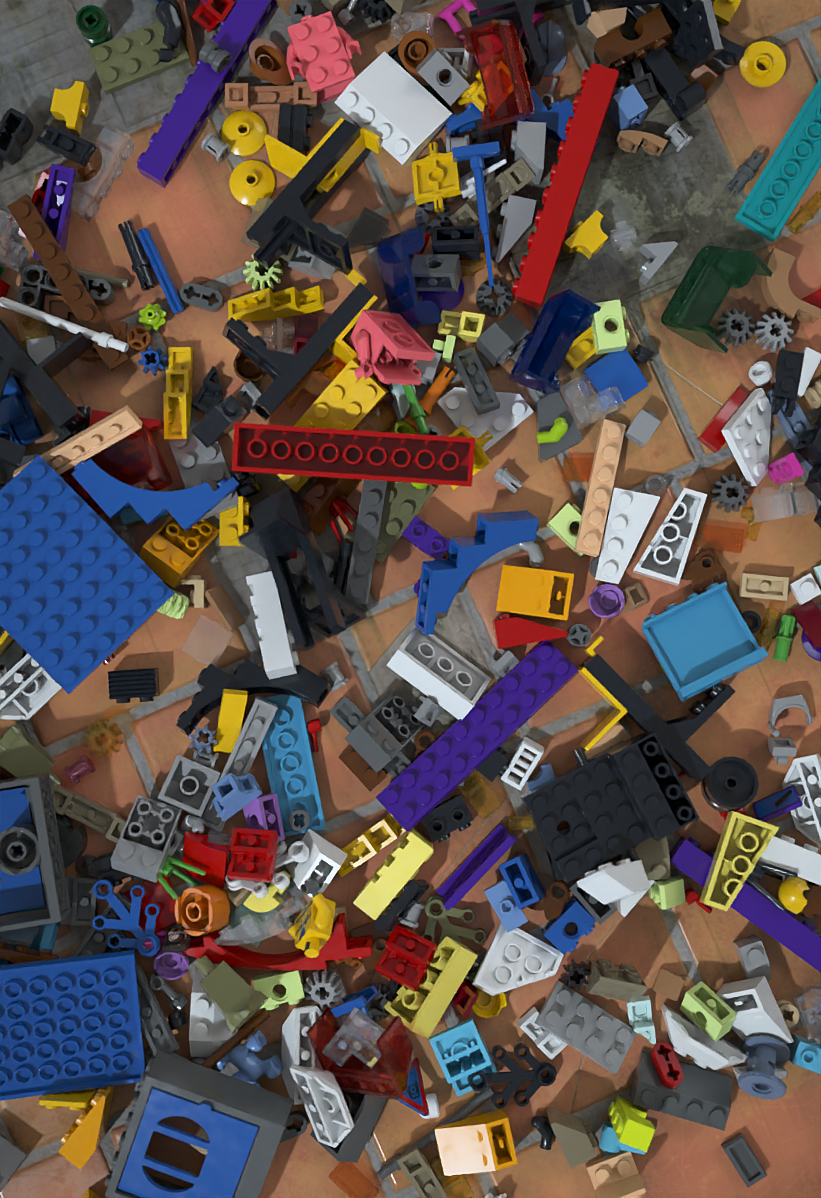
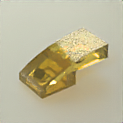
[458,770,502,820]
[430,1155,474,1198]

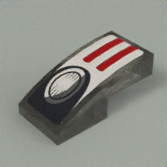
[162,927,194,952]

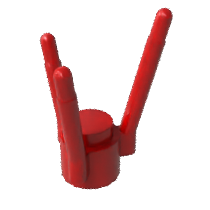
[329,496,358,547]

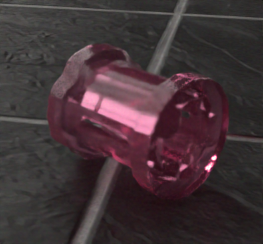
[64,754,96,784]

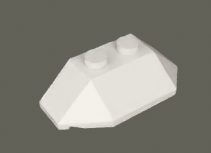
[0,654,62,720]
[782,754,821,848]
[189,963,239,1058]
[661,1003,748,1070]
[281,1005,332,1105]
[290,1065,354,1148]

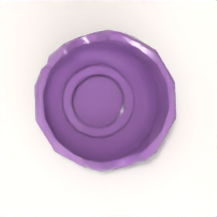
[588,583,625,619]
[153,945,189,980]

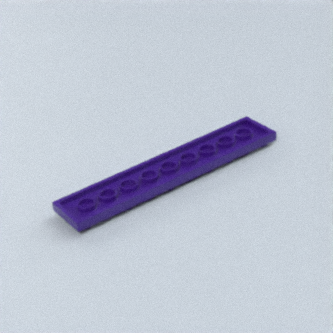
[376,640,579,833]

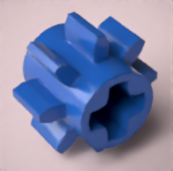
[137,346,168,376]

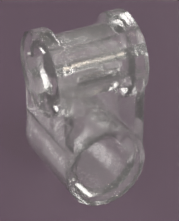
[391,12,435,41]

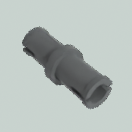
[726,150,765,196]

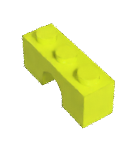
[608,1095,655,1153]

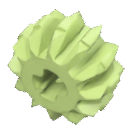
[243,254,283,290]
[157,588,190,619]

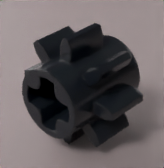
[561,959,591,990]

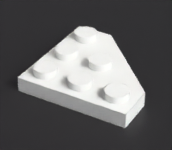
[437,387,534,452]
[721,388,771,486]
[472,922,564,996]

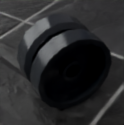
[701,756,759,813]

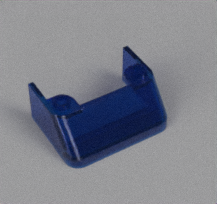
[509,289,601,395]

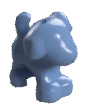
[217,1031,284,1088]

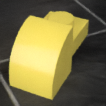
[437,310,486,342]
[243,870,291,912]

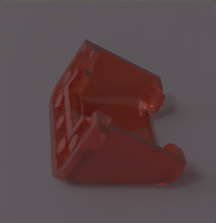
[63,423,173,515]

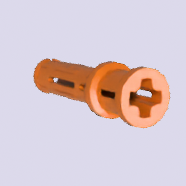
[402,366,456,432]

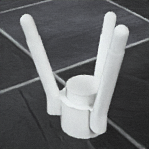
[460,159,507,199]

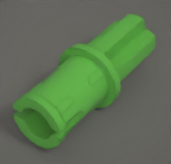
[772,615,796,662]

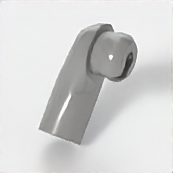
[517,541,544,568]

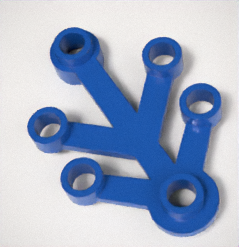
[92,879,160,957]

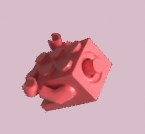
[286,11,362,105]
[348,309,435,386]

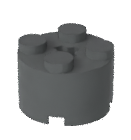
[0,823,42,875]

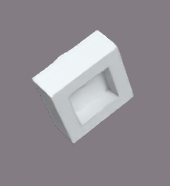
[788,573,821,605]

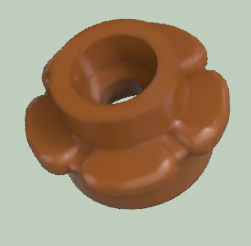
[77,161,99,182]

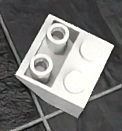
[286,829,348,897]
[577,858,651,905]

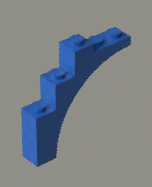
[445,88,599,153]

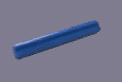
[137,228,185,314]

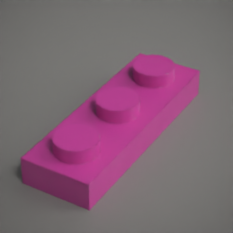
[767,452,805,486]

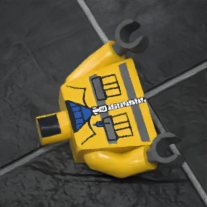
[276,879,336,958]

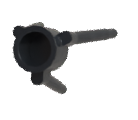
[745,860,798,911]

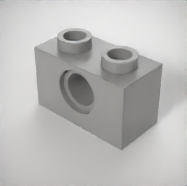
[416,48,470,106]

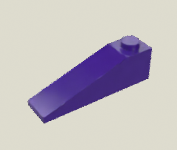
[33,164,76,260]

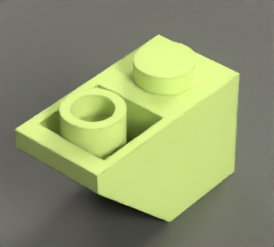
[648,875,686,910]

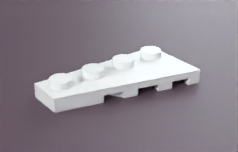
[595,488,660,584]

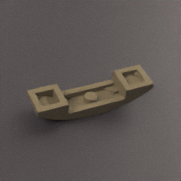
[448,157,536,226]
[51,783,127,843]
[396,1147,450,1198]

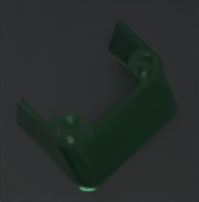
[661,246,773,353]

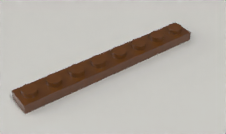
[7,194,130,371]

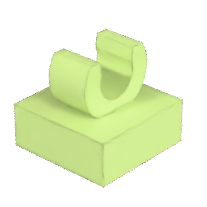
[432,334,456,363]

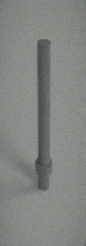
[377,1086,494,1180]

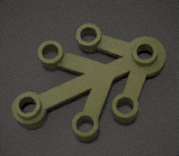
[421,895,487,980]

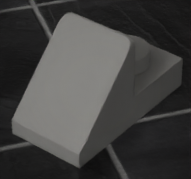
[639,241,678,286]

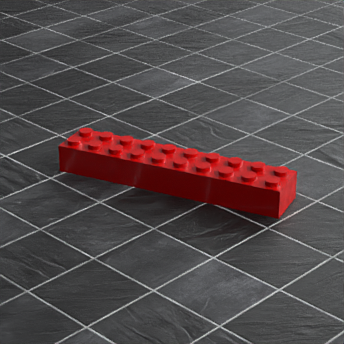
[512,63,619,310]
[232,422,475,487]

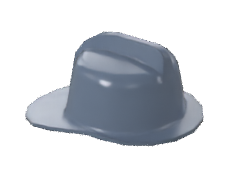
[535,20,567,77]

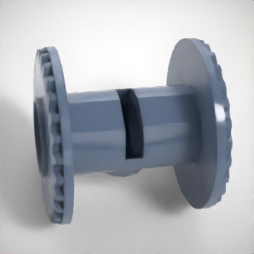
[738,1035,791,1100]

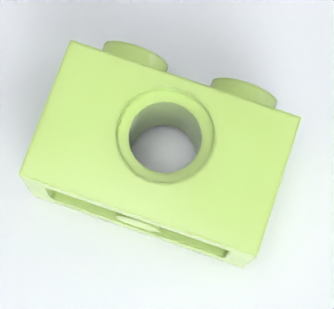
[589,300,630,354]
[547,503,583,557]
[252,970,306,1010]
[680,981,737,1042]

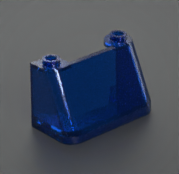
[377,226,442,329]

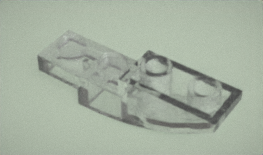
[214,896,308,946]

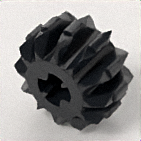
[359,0,395,24]

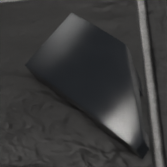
[191,366,223,415]

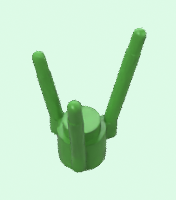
[158,855,206,899]

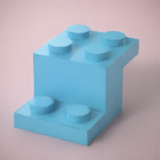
[429,1018,498,1097]

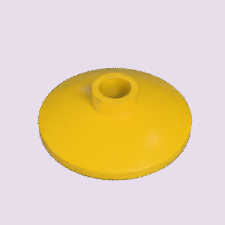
[740,41,786,88]
[221,110,267,156]
[229,160,275,206]

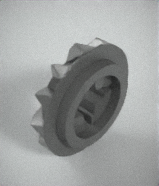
[415,201,451,235]
[476,279,512,316]
[362,983,394,1021]

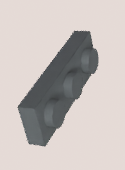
[452,347,500,415]

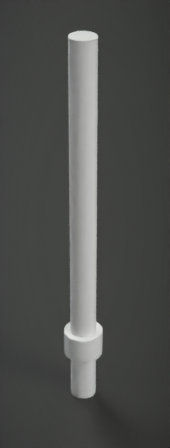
[0,297,129,353]

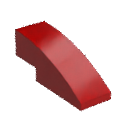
[697,387,750,453]

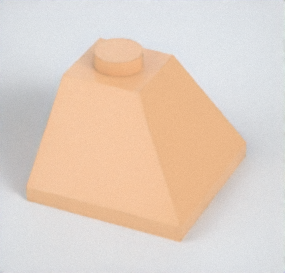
[587,7,627,38]

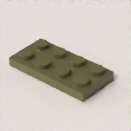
[87,21,190,95]
[344,481,436,563]

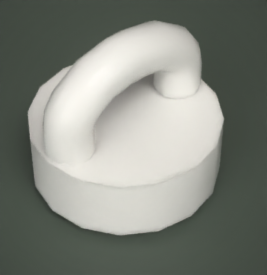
[748,361,773,387]
[419,1093,440,1119]

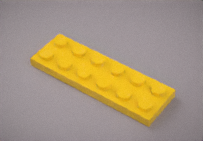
[277,359,388,492]

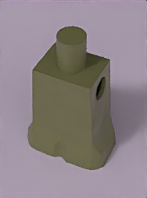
[0,720,63,786]
[195,955,268,1034]

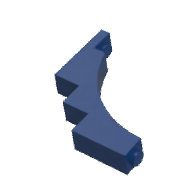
[72,459,240,531]
[415,510,539,635]

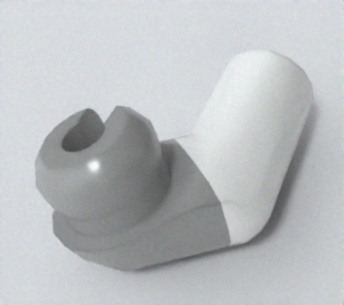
[180,815,206,834]

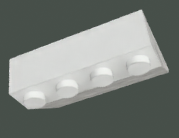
[334,51,453,169]

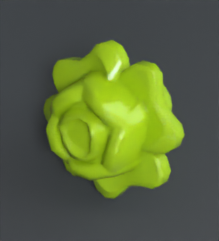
[139,303,166,331]

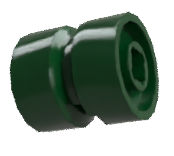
[76,5,113,47]

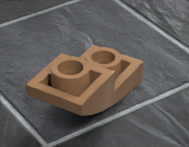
[615,130,668,157]

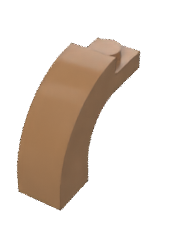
[761,248,821,324]

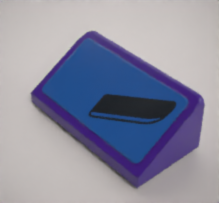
[752,785,803,822]

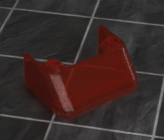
[456,20,535,131]
[306,1007,413,1100]

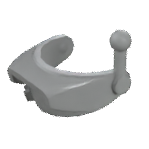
[768,694,813,737]

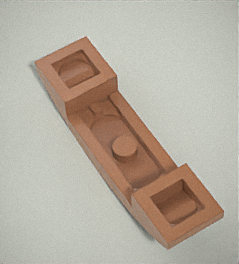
[225,82,317,112]

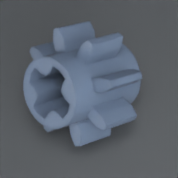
[188,724,218,755]

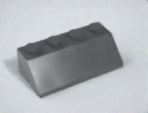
[310,1050,395,1162]
[629,1050,732,1131]

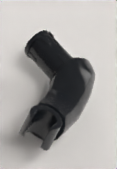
[155,0,183,63]

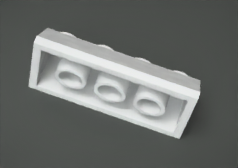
[387,626,491,720]

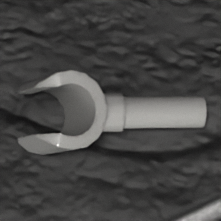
[339,0,357,26]
[540,78,558,109]

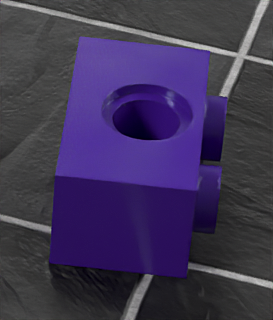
[402,516,450,560]

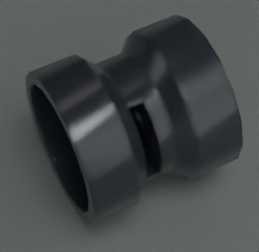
[232,472,262,498]

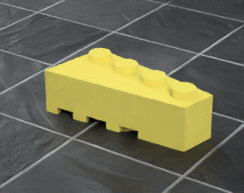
[699,811,779,912]
[353,828,434,920]
[384,936,478,1039]

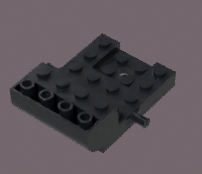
[520,731,700,883]

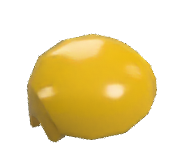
[778,876,809,914]
[471,987,507,1019]

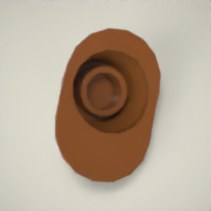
[398,30,444,86]
[249,38,293,86]

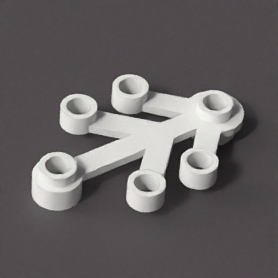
[225,840,309,898]

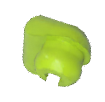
[537,417,568,444]

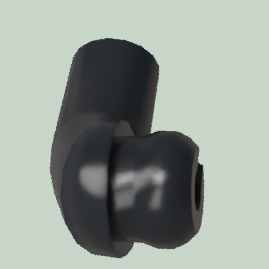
[531,1115,554,1150]

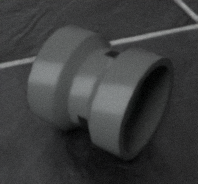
[199,39,232,74]

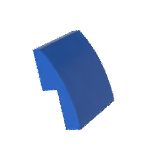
[583,349,648,411]

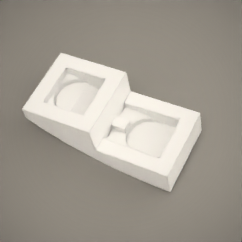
[517,1007,568,1060]

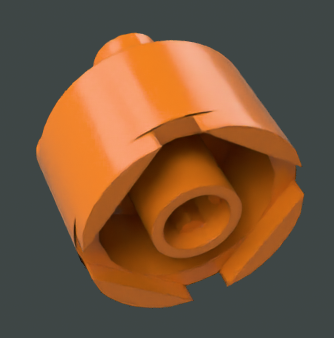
[175,884,230,936]

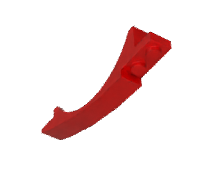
[182,913,374,971]

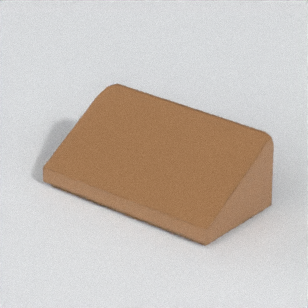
[204,585,245,632]

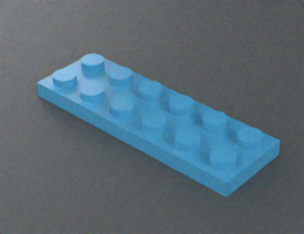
[253,694,326,837]

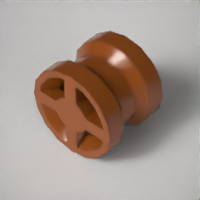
[127,327,153,353]

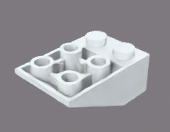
[716,976,794,1044]

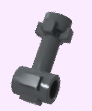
[150,972,188,1011]

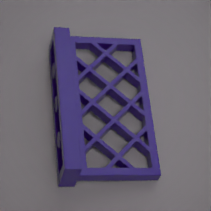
[436,823,517,911]

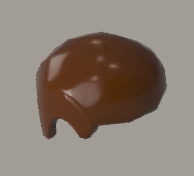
[233,350,267,383]

